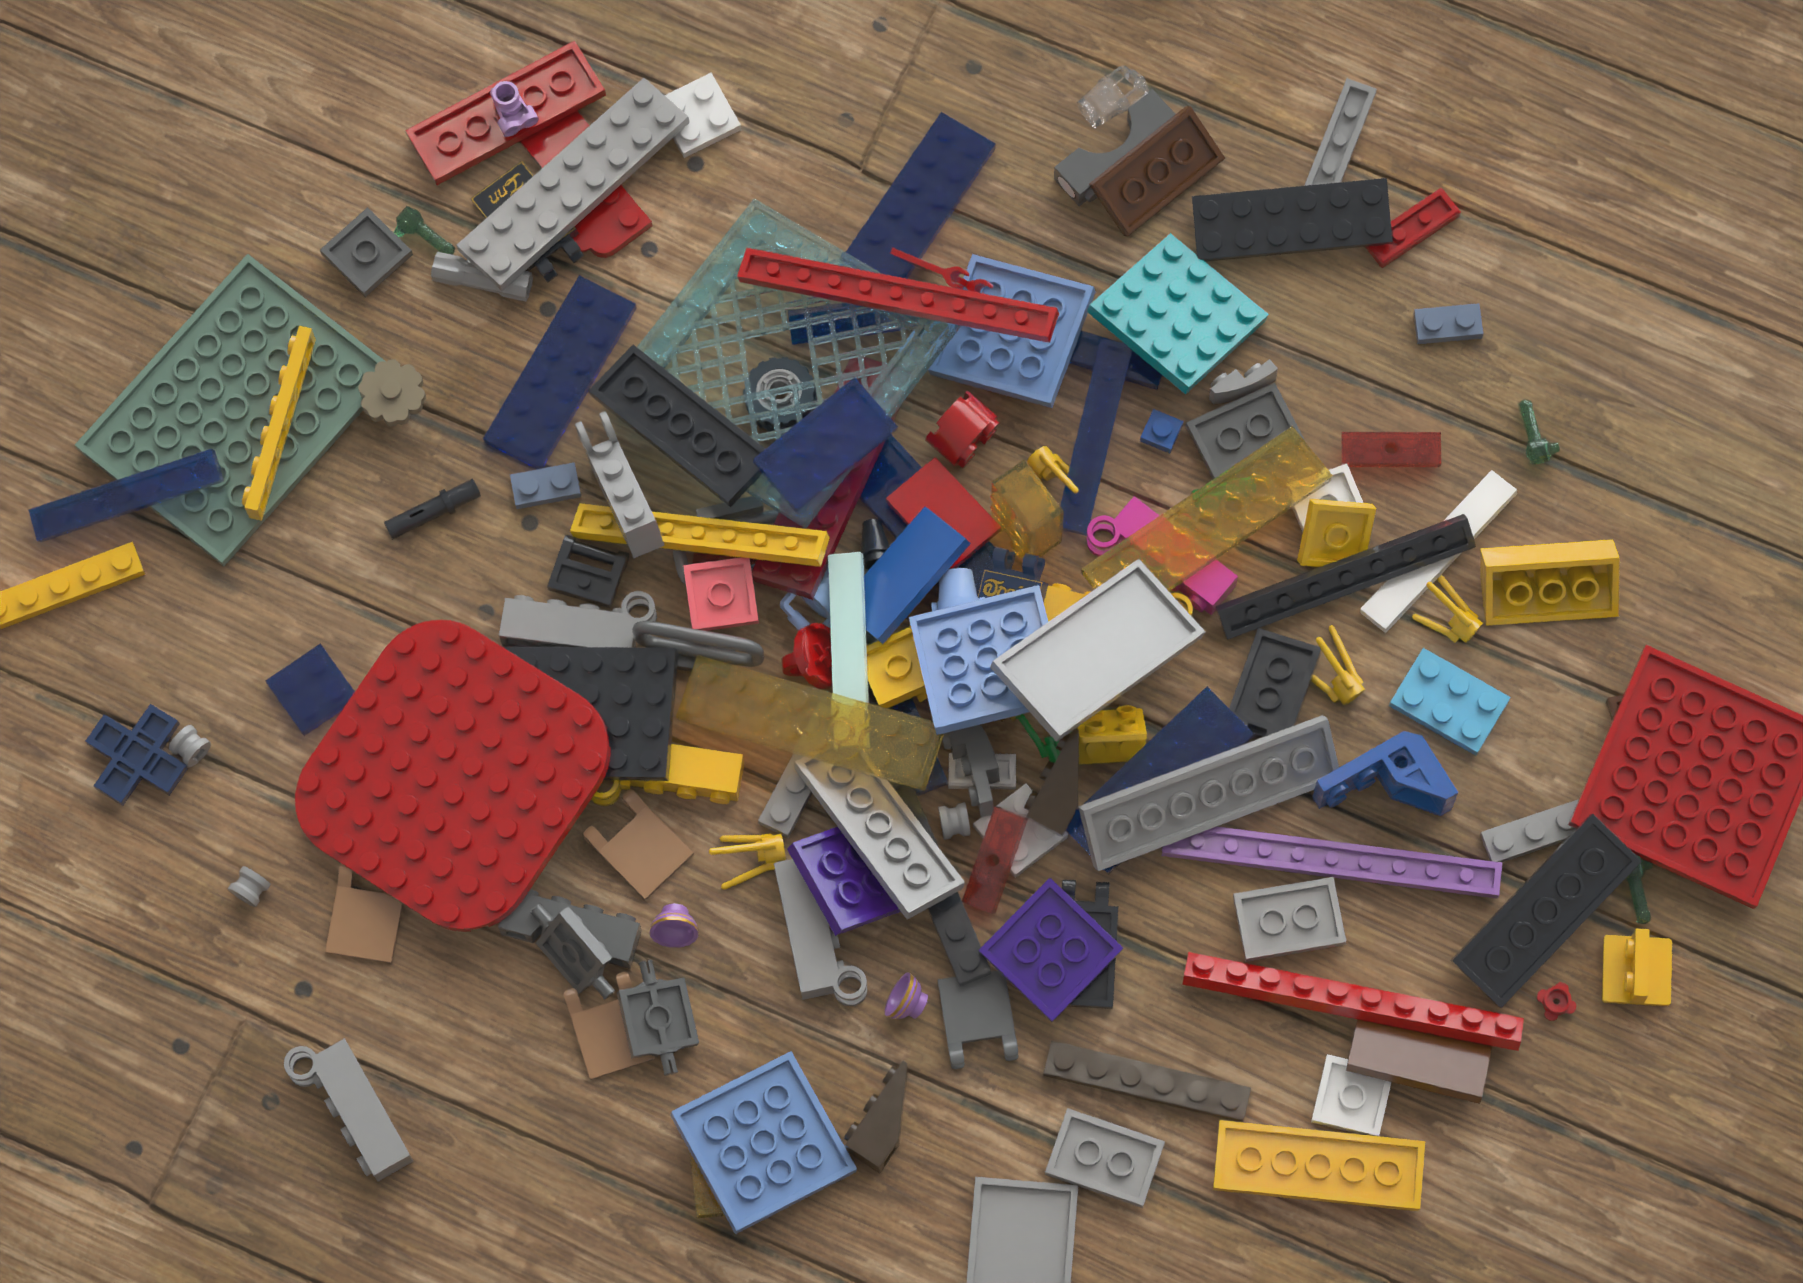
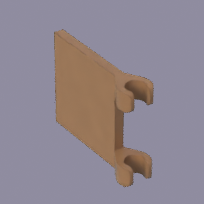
[583,789,694,900]
[325,863,403,963]
[564,972,655,1080]

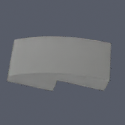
[1209,359,1278,404]

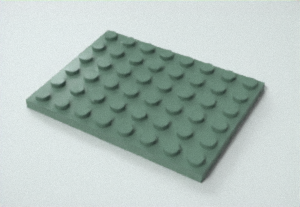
[75,254,385,566]

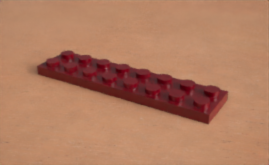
[752,353,914,600]

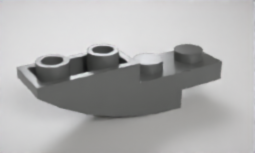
[941,725,1000,817]

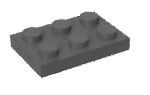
[1186,383,1304,483]

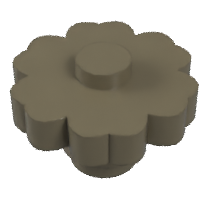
[358,359,426,427]

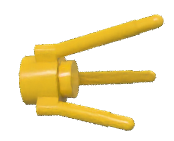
[1027,446,1092,531]
[1412,574,1483,643]
[1311,625,1365,705]
[709,833,786,890]

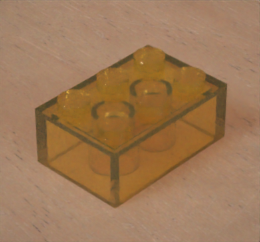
[990,460,1064,558]

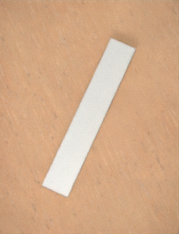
[1360,470,1517,633]

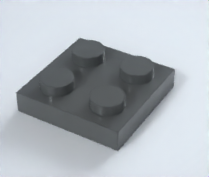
[320,207,413,297]

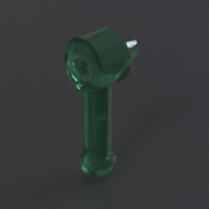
[394,206,455,255]
[1518,399,1560,465]
[1624,855,1653,924]

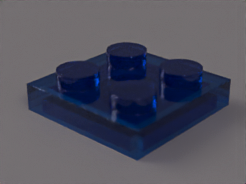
[266,643,355,736]

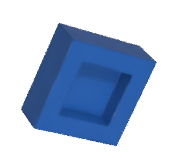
[1140,409,1184,454]

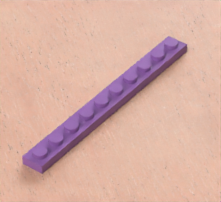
[1162,826,1502,899]

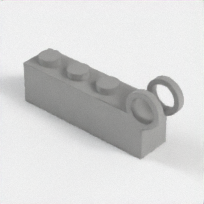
[575,411,665,558]
[499,591,657,647]
[774,859,867,1006]
[284,1038,413,1182]

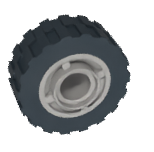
[743,357,817,434]

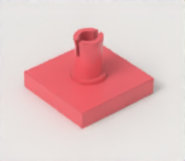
[683,557,759,631]

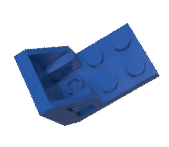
[1312,731,1458,816]

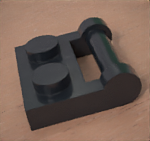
[547,535,629,609]

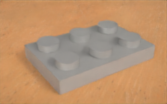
[1233,877,1346,962]
[1045,1108,1165,1208]

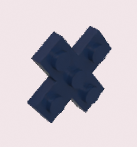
[85,704,189,806]

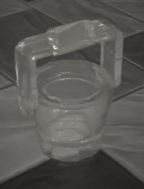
[1077,65,1149,128]

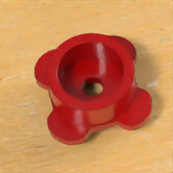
[1537,982,1576,1021]

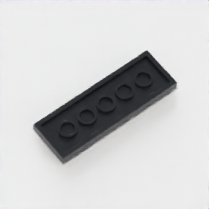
[1192,178,1393,262]
[588,344,776,508]
[1450,814,1642,1008]

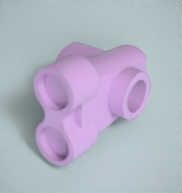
[490,81,539,137]

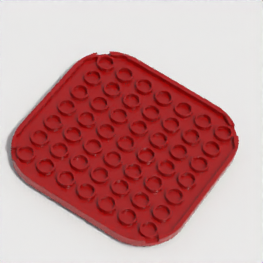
[295,620,611,932]

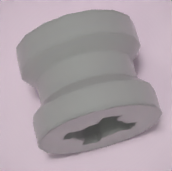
[168,725,211,767]
[938,802,970,840]
[228,866,271,907]

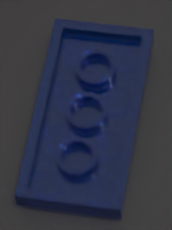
[753,377,898,512]

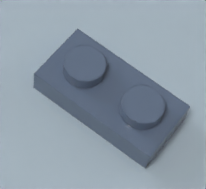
[1413,303,1483,344]
[510,462,581,509]

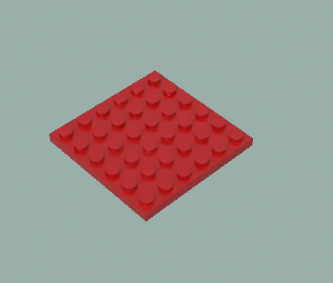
[1568,645,1803,909]

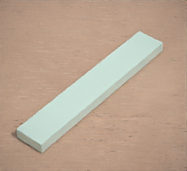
[828,552,870,752]

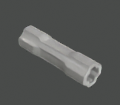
[431,252,533,302]

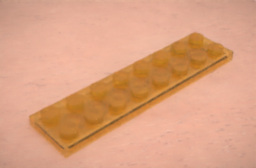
[1081,426,1333,591]
[676,655,944,791]

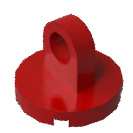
[781,623,833,689]

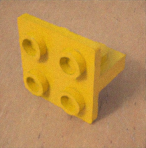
[1077,705,1147,764]
[1602,928,1672,1006]

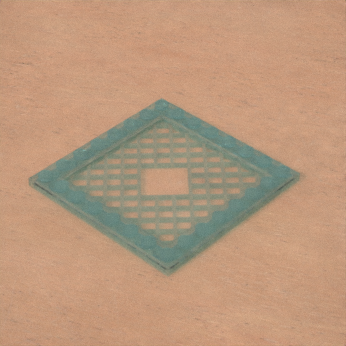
[637,198,961,529]

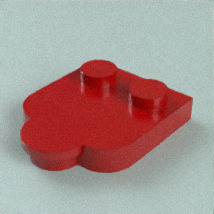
[573,185,653,258]

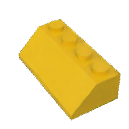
[1480,540,1620,626]

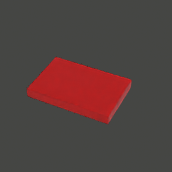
[886,457,1001,569]

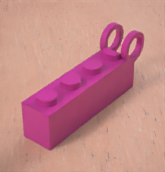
[1086,496,1238,615]

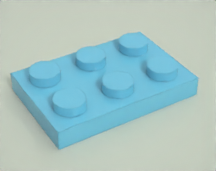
[1389,648,1511,756]

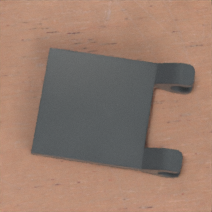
[938,970,1019,1069]

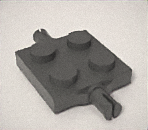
[530,903,616,1000]
[617,960,699,1076]

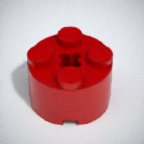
[925,391,1000,468]

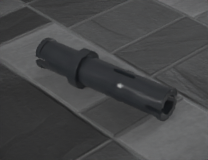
[384,478,481,540]

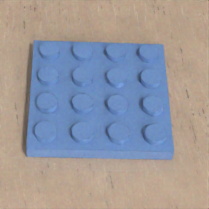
[928,254,1096,408]
[909,585,1048,735]
[670,1051,857,1234]

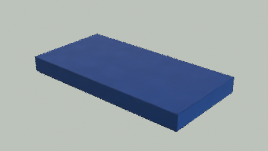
[864,506,971,644]

